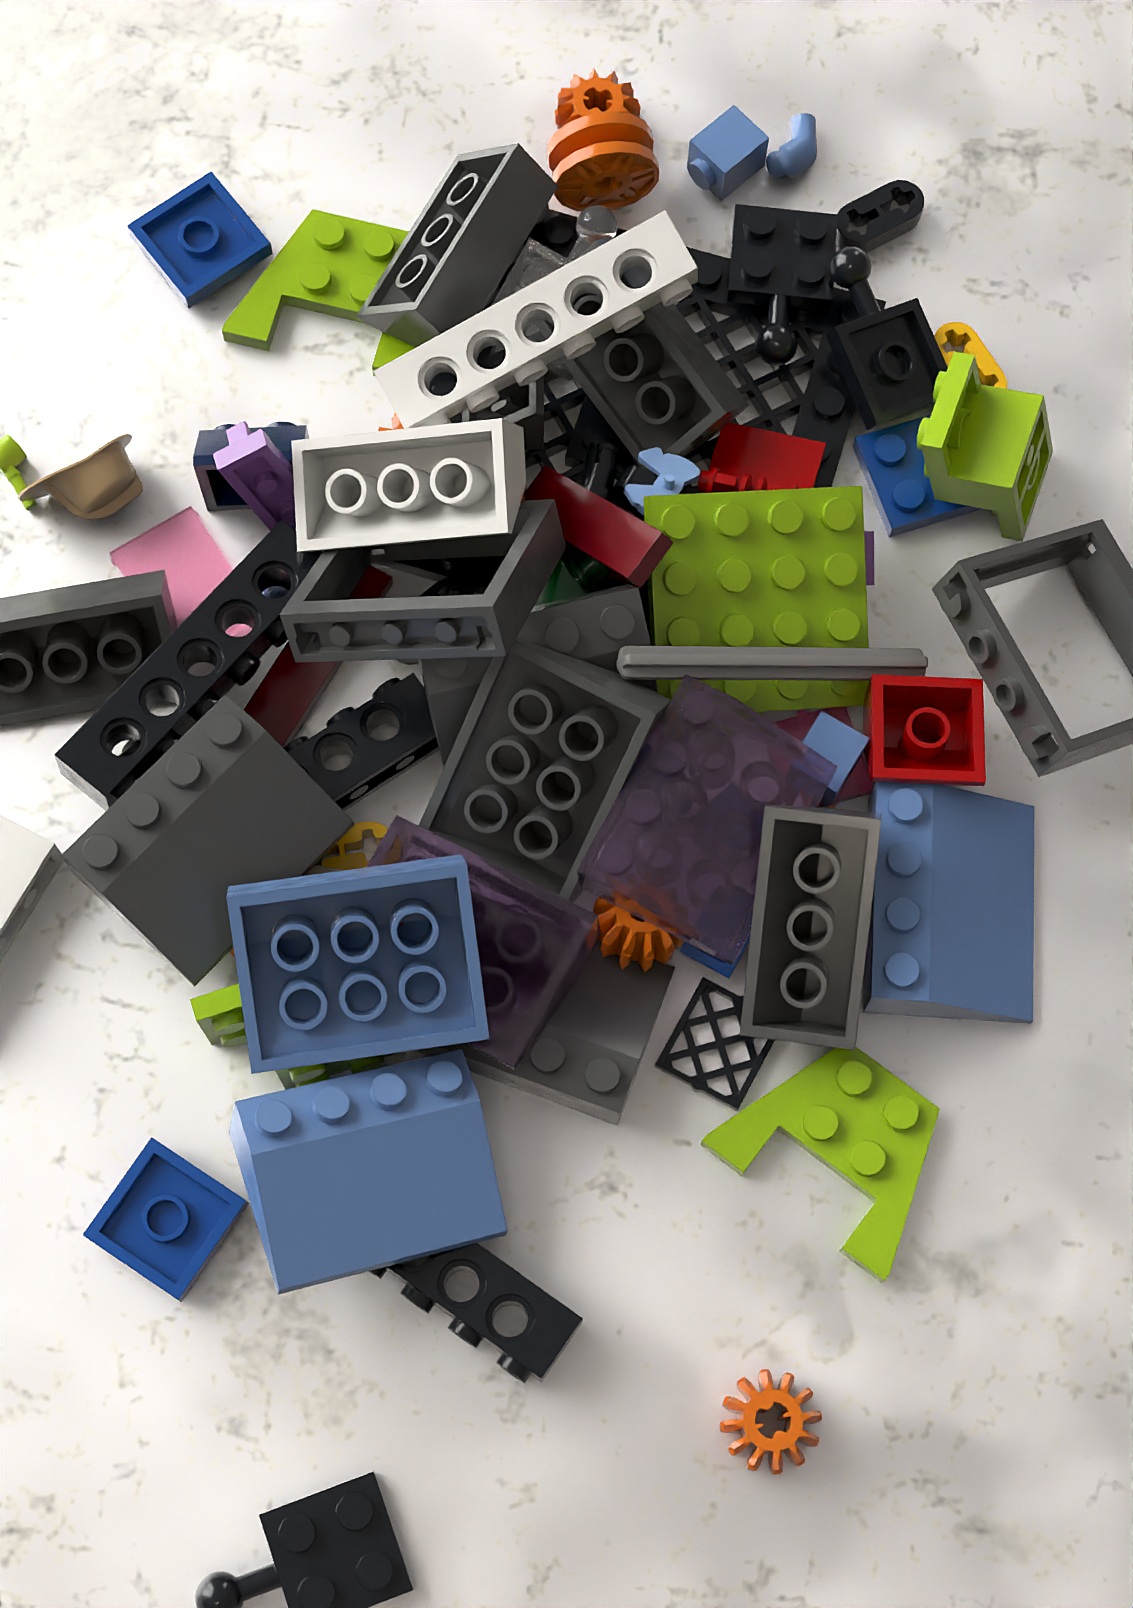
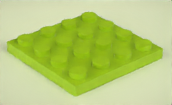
[643,486,869,718]

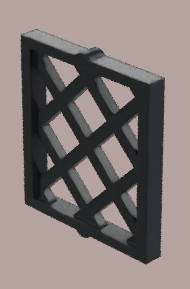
[654,977,775,1111]

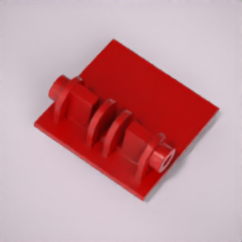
[697,423,826,493]

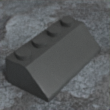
[356,143,558,347]
[533,237,750,476]
[0,570,177,726]
[740,805,882,1050]

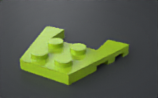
[222,209,416,376]
[700,1047,940,1283]

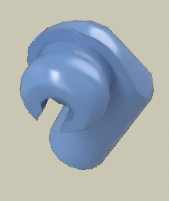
[766,113,817,179]

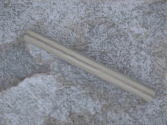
[616,646,928,681]

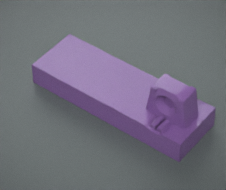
[213,421,296,531]

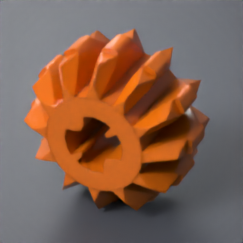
[555,68,641,129]
[591,873,687,972]
[719,1369,822,1475]

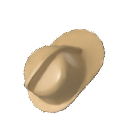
[17,433,143,520]

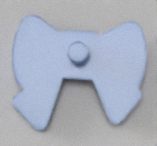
[624,447,700,516]

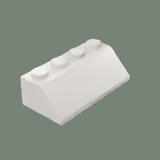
[291,418,526,553]

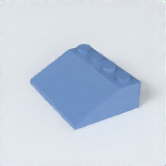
[863,782,1034,1024]
[226,854,489,1074]
[229,1049,508,1295]

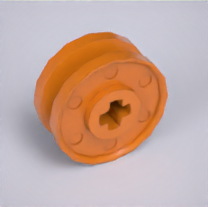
[547,111,660,213]

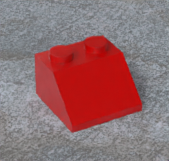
[863,674,986,786]

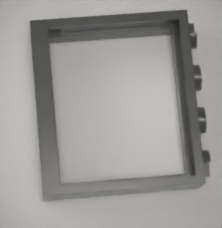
[280,499,566,663]
[932,519,1133,777]

